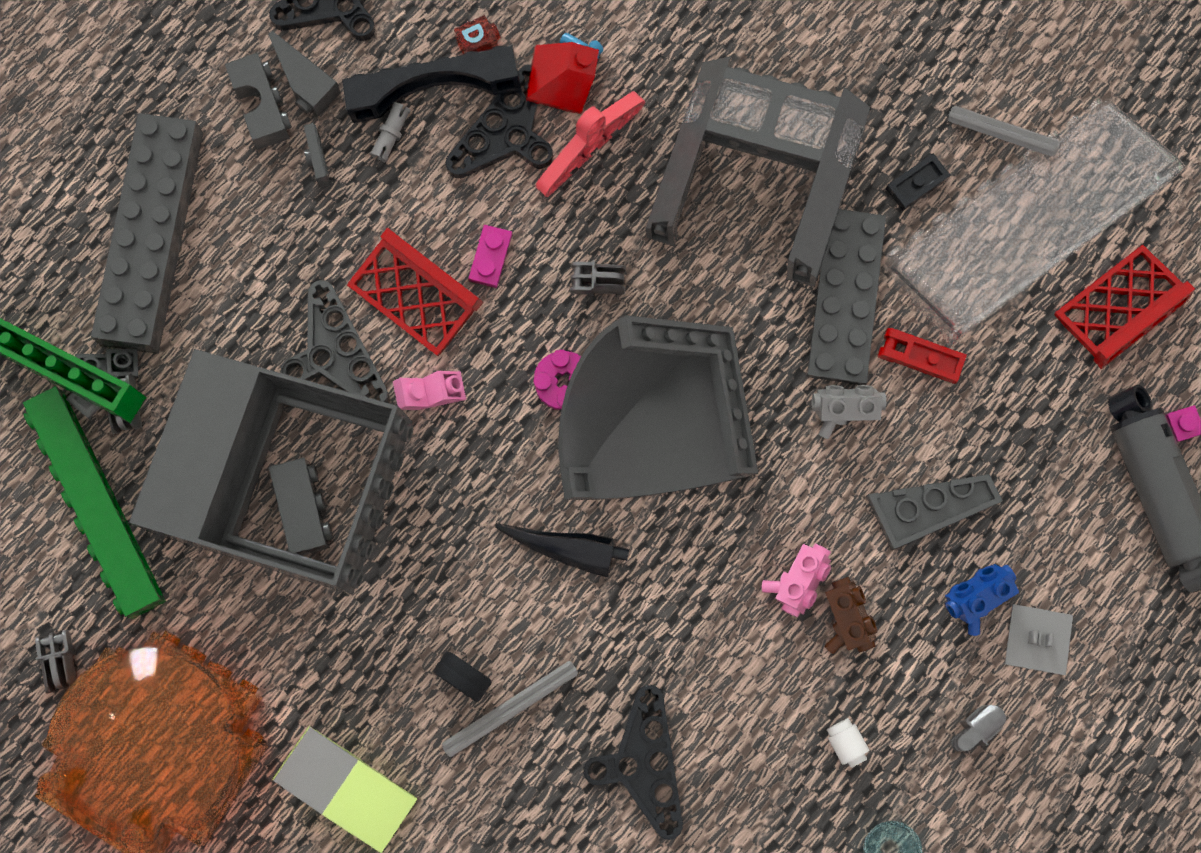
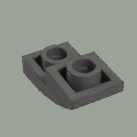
[75,349,138,379]

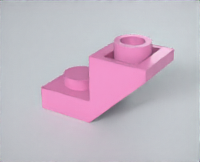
[393,371,466,410]

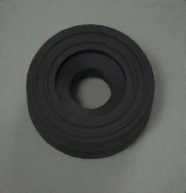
[433,651,492,702]

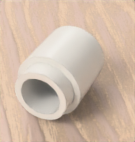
[827,718,870,768]

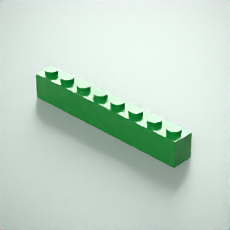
[23,386,166,619]

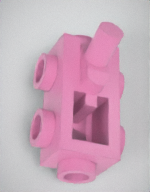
[762,544,831,618]

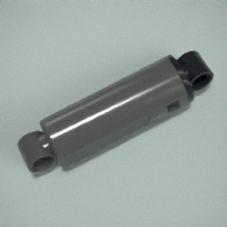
[1108,384,1201,593]

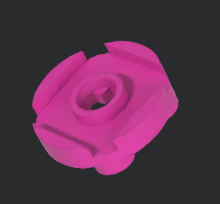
[534,349,581,410]

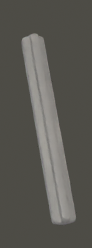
[442,661,578,757]

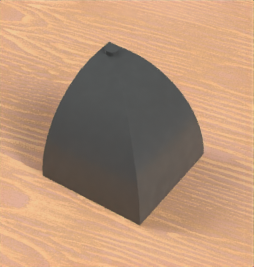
[558,315,758,500]

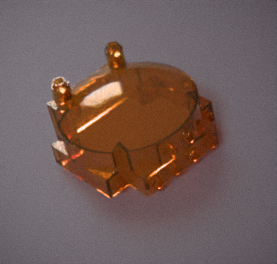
[35,630,268,853]

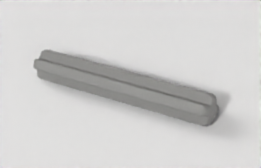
[948,106,1060,157]

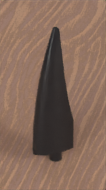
[495,523,630,577]

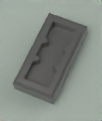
[303,123,331,188]

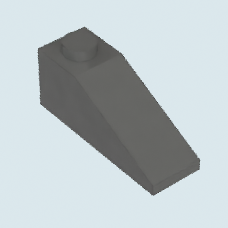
[268,31,341,117]

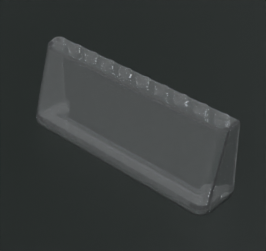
[883,98,1187,348]

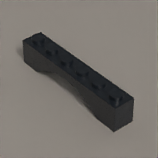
[342,45,522,123]

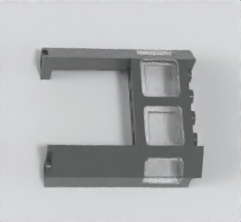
[645,56,871,287]

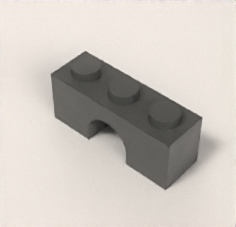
[225,52,292,150]

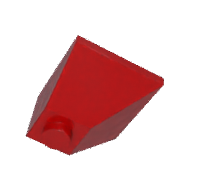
[526,42,599,114]

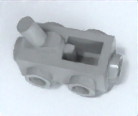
[811,385,886,439]

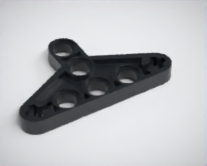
[269,0,375,41]
[445,65,553,179]
[583,685,683,840]

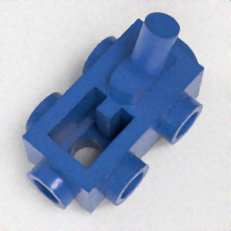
[945,564,1019,636]

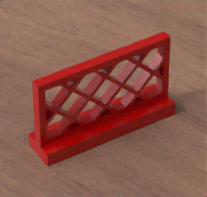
[347,227,484,356]
[1054,244,1195,369]

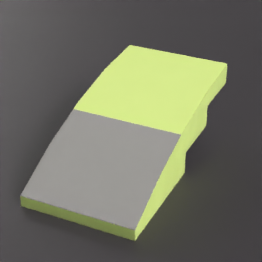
[272,726,417,853]

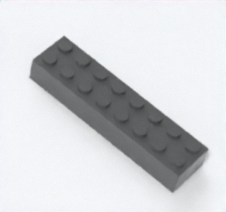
[91,113,203,354]

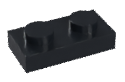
[885,153,951,211]

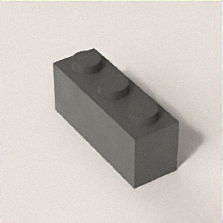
[269,457,333,556]

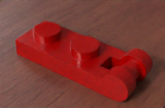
[877,328,967,384]

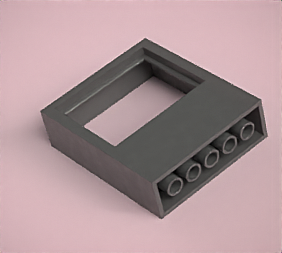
[129,349,414,595]

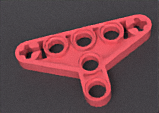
[535,91,645,197]

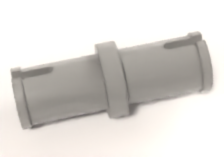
[370,102,411,162]

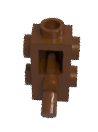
[825,577,878,654]

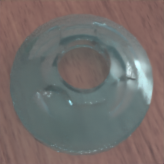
[864,821,922,853]

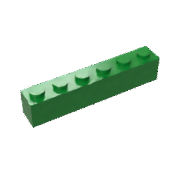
[0,318,146,423]

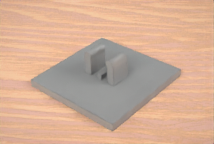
[1005,604,1073,676]

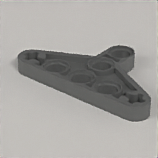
[280,280,389,403]

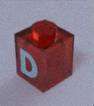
[454,15,501,55]

